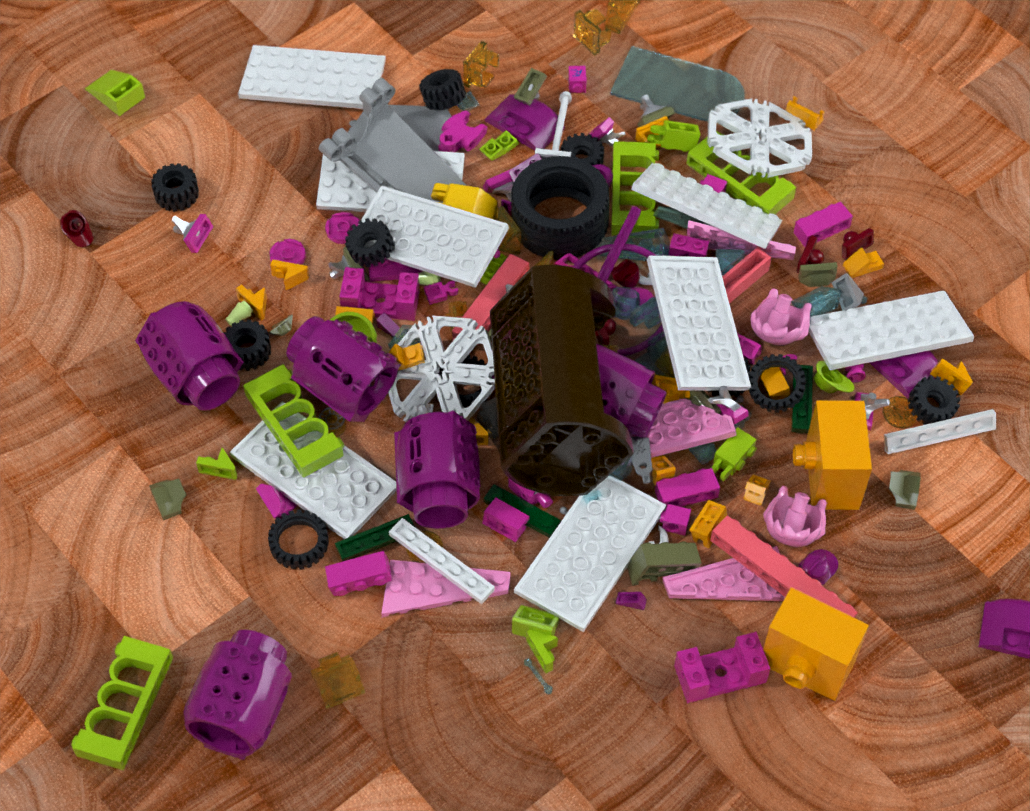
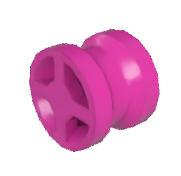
[845,364,866,383]

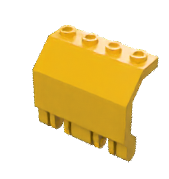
[431,183,501,220]

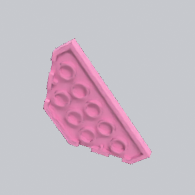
[623,398,737,465]

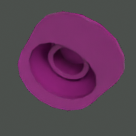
[798,549,838,586]

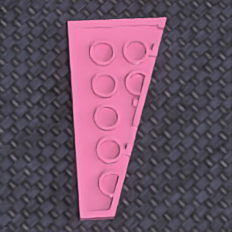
[687,221,796,260]
[663,546,785,601]
[381,560,511,617]

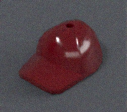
[60,210,94,247]
[611,258,640,288]

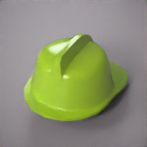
[814,361,854,393]

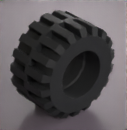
[419,69,466,111]
[151,163,199,212]
[224,319,271,371]

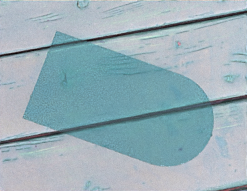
[610,46,745,122]

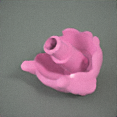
[751,288,812,346]
[763,486,827,548]

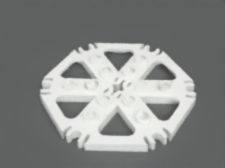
[707,98,812,178]
[389,316,495,422]

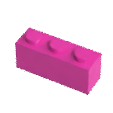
[793,201,853,247]
[655,468,720,511]
[325,551,392,596]

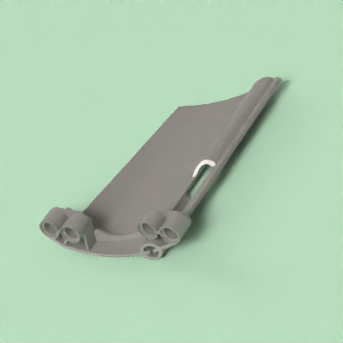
[319,78,467,203]

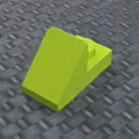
[196,448,237,480]
[526,630,558,674]

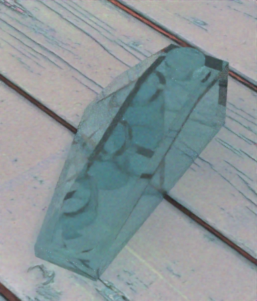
[594,228,670,261]

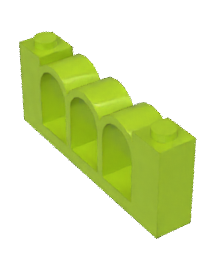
[686,130,796,214]
[611,141,659,237]
[243,364,344,478]
[72,636,173,770]

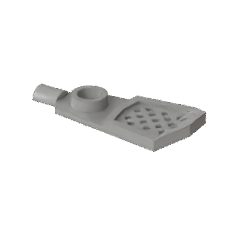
[630,436,652,484]

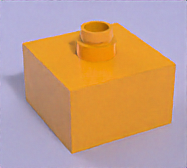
[793,400,872,510]
[763,587,869,701]

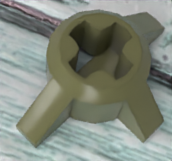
[268,314,293,336]

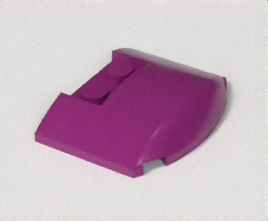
[485,94,565,151]
[869,350,938,399]
[978,599,1030,659]

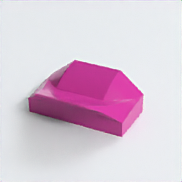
[256,483,297,519]

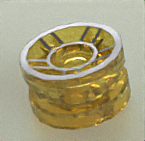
[319,407,347,437]

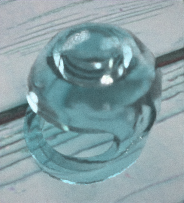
[612,287,640,320]

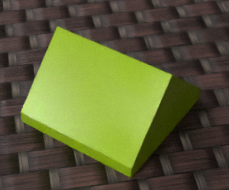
[512,605,559,637]

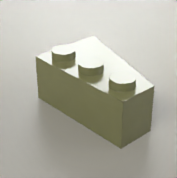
[627,541,702,586]

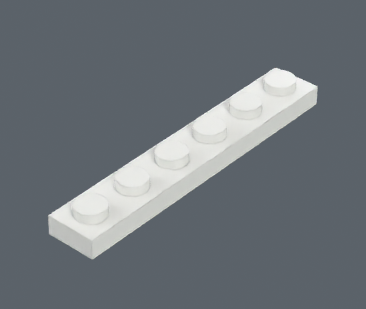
[884,409,996,454]
[389,518,495,604]

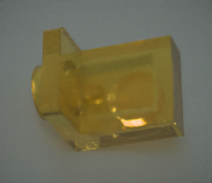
[445,301,467,332]

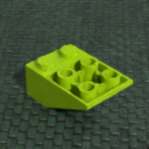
[85,70,145,116]

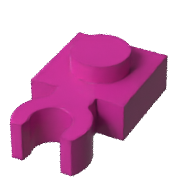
[424,281,458,305]

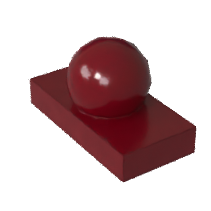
[842,227,874,260]
[797,236,824,273]
[595,319,617,348]

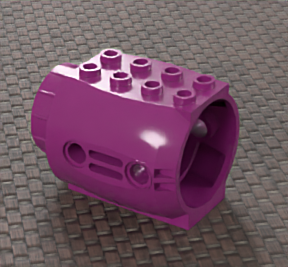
[135,301,243,410]
[286,316,401,422]
[596,343,667,438]
[394,411,480,529]
[184,630,292,760]

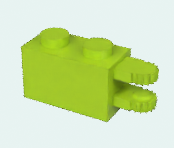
[647,120,701,152]
[711,427,757,481]

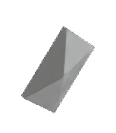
[832,273,864,311]

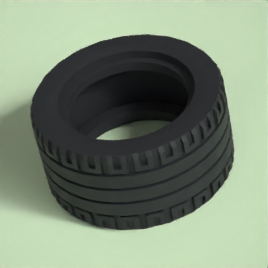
[511,156,609,260]

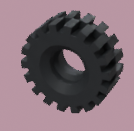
[560,133,604,166]
[345,218,394,267]
[908,376,960,425]

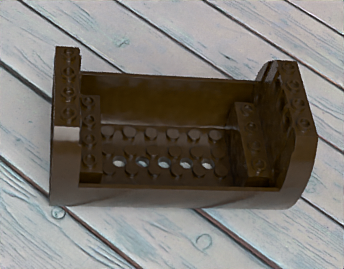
[490,265,634,496]

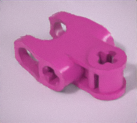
[438,111,487,152]

